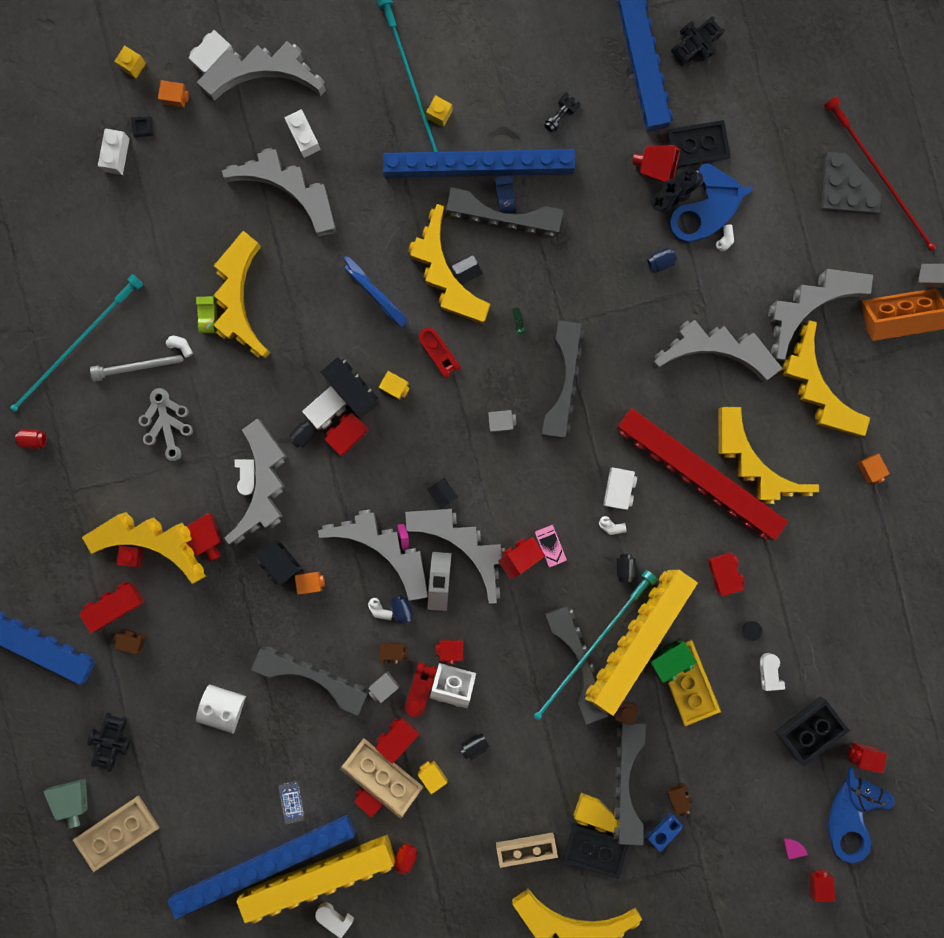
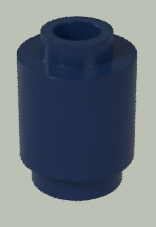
[647,247,677,272]
[389,595,413,625]

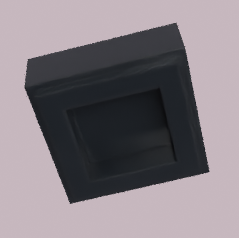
[131,115,153,138]

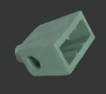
[44,779,88,828]

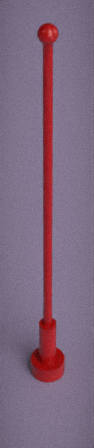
[824,96,936,251]

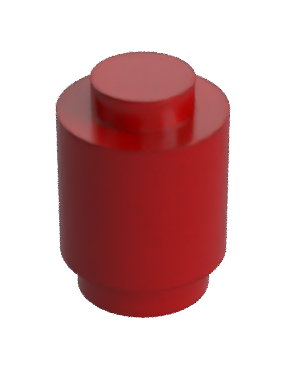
[15,429,46,449]
[394,843,418,874]

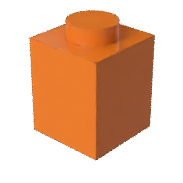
[158,80,189,108]
[857,453,890,485]
[295,571,325,595]

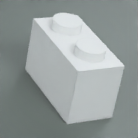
[188,30,234,74]
[284,109,321,158]
[98,129,130,175]
[302,386,348,430]
[603,467,637,510]

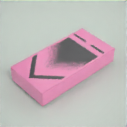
[535,525,567,567]

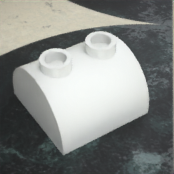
[430,663,476,709]
[196,685,246,734]

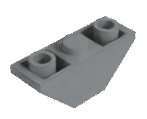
[428,552,452,611]

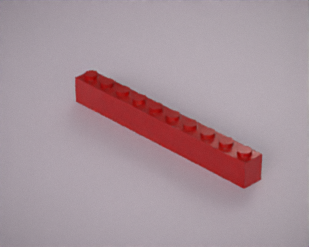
[616,408,789,541]

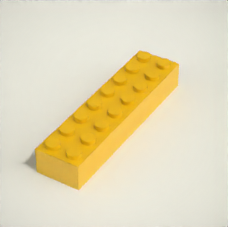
[585,570,698,716]
[237,835,396,924]

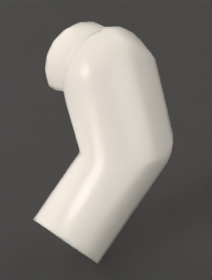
[716,224,734,251]
[166,335,193,358]
[599,516,627,535]
[368,598,392,621]

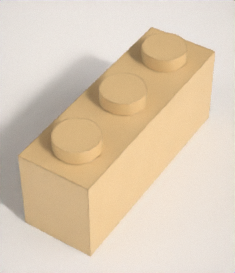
[496,833,558,868]

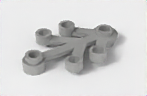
[138,388,193,461]

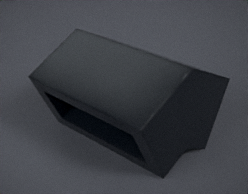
[452,255,483,285]
[427,477,458,509]

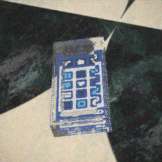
[278,781,305,824]

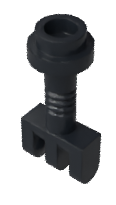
[544,92,581,133]

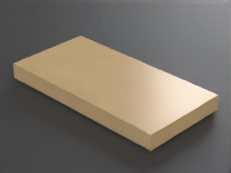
[340,738,423,818]
[73,795,160,872]

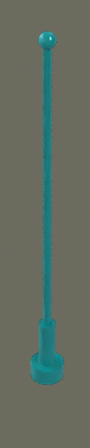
[377,0,438,152]
[10,274,144,412]
[534,570,658,720]

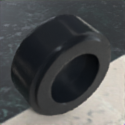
[742,621,762,641]

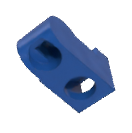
[644,813,683,852]

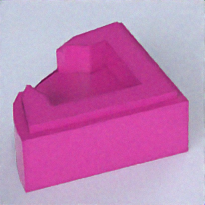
[397,524,409,551]
[783,838,808,859]

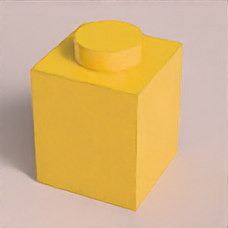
[114,45,146,79]
[426,95,452,128]
[379,371,410,400]
[418,761,447,794]

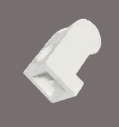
[235,460,256,495]
[760,653,785,691]
[316,902,354,938]

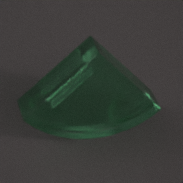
[512,307,524,335]

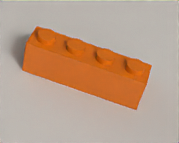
[861,288,944,341]

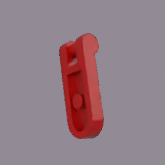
[419,327,461,379]
[405,662,437,717]

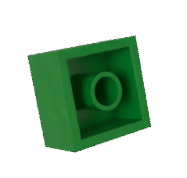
[648,638,697,683]

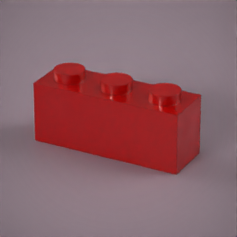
[79,582,145,633]

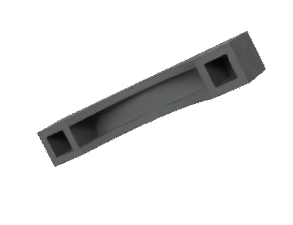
[446,188,563,238]
[541,320,584,439]
[545,606,608,725]
[251,645,368,716]
[614,723,646,845]

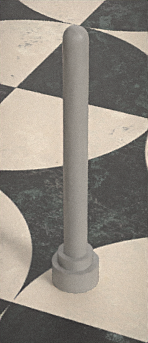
[90,355,184,382]

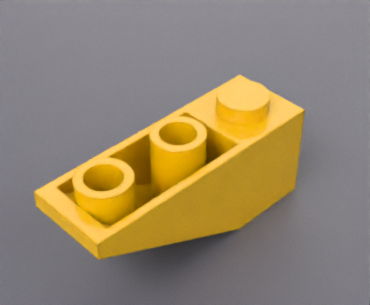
[573,793,618,835]

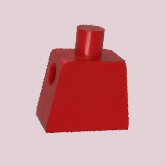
[632,145,681,185]
[186,513,223,562]

